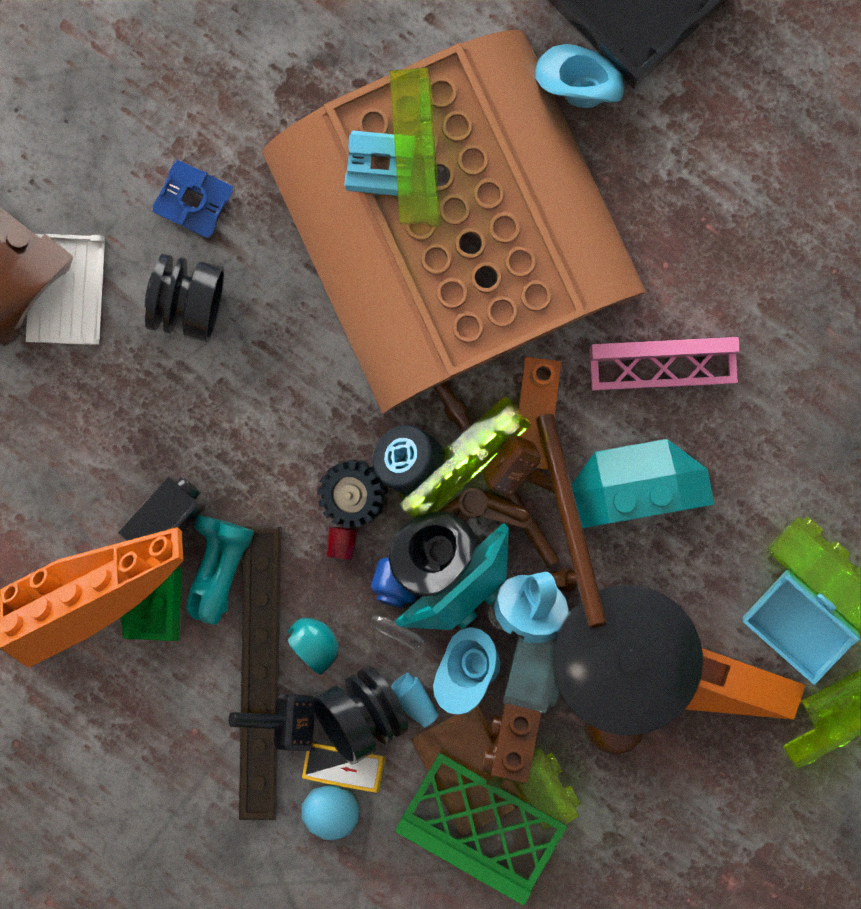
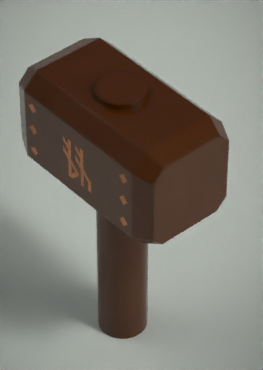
[483,435,554,498]

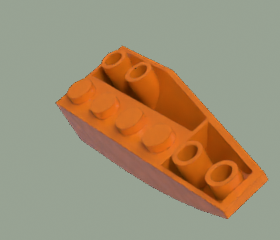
[0,527,183,668]
[686,648,806,720]

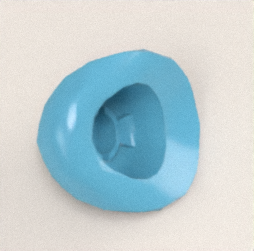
[535,44,624,108]

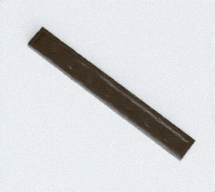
[239,526,281,820]

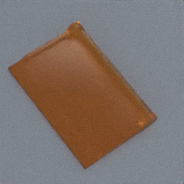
[411,706,528,836]

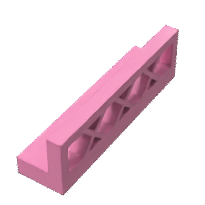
[589,337,740,391]

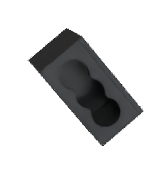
[118,477,206,541]

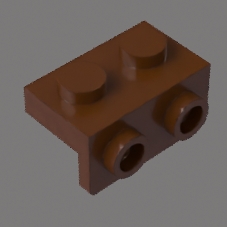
[482,704,541,788]

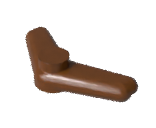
[439,487,531,528]

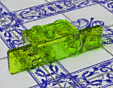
[783,669,861,768]

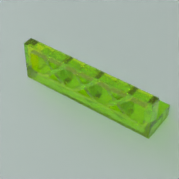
[390,68,441,227]
[398,395,531,518]

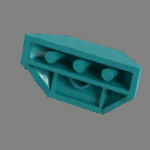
[571,439,714,528]
[394,523,509,630]

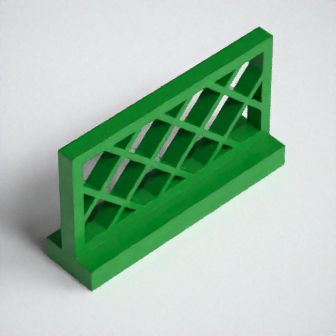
[395,752,567,906]

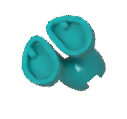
[186,515,254,625]

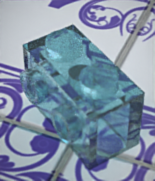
[502,635,559,714]

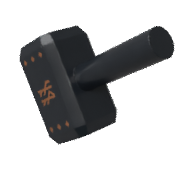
[228,694,315,751]

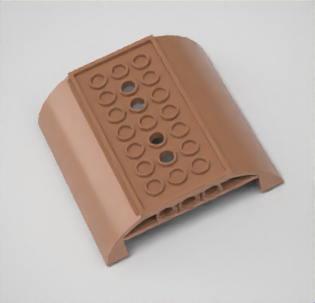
[262,30,646,414]

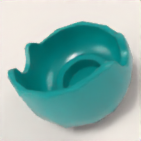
[287,617,339,675]

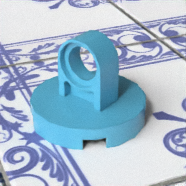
[493,572,569,643]

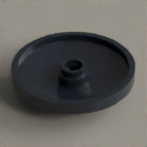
[552,585,703,735]

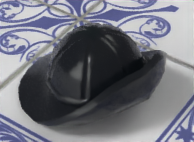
[389,511,476,596]

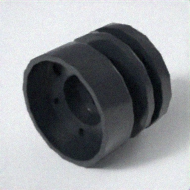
[145,253,224,342]
[313,665,408,765]

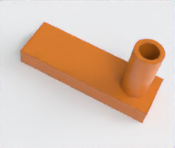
[515,357,562,470]

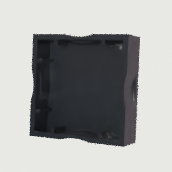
[548,0,727,89]

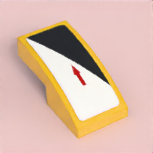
[302,742,386,793]

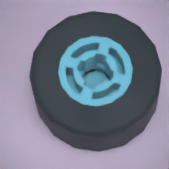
[373,425,445,496]

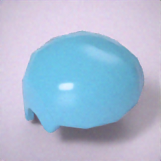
[301,784,360,840]

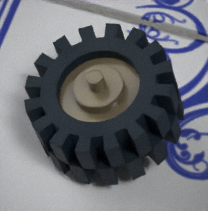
[317,459,388,528]

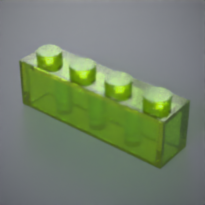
[765,516,861,635]

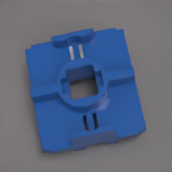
[152,159,233,238]

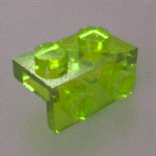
[519,747,581,829]

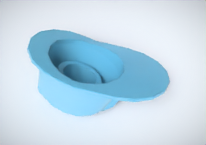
[433,627,501,715]

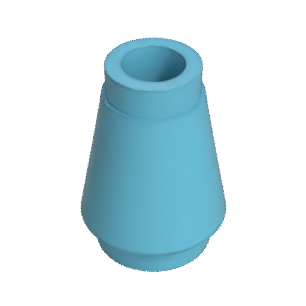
[390,673,440,728]

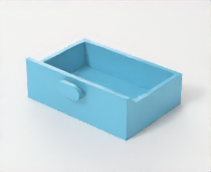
[742,569,860,685]

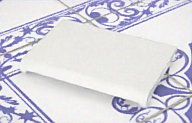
[26,234,105,345]

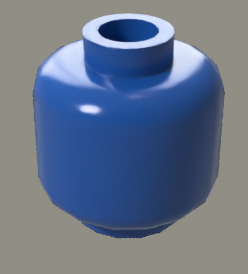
[371,557,417,609]

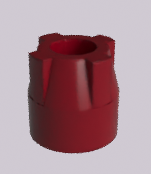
[327,527,358,560]

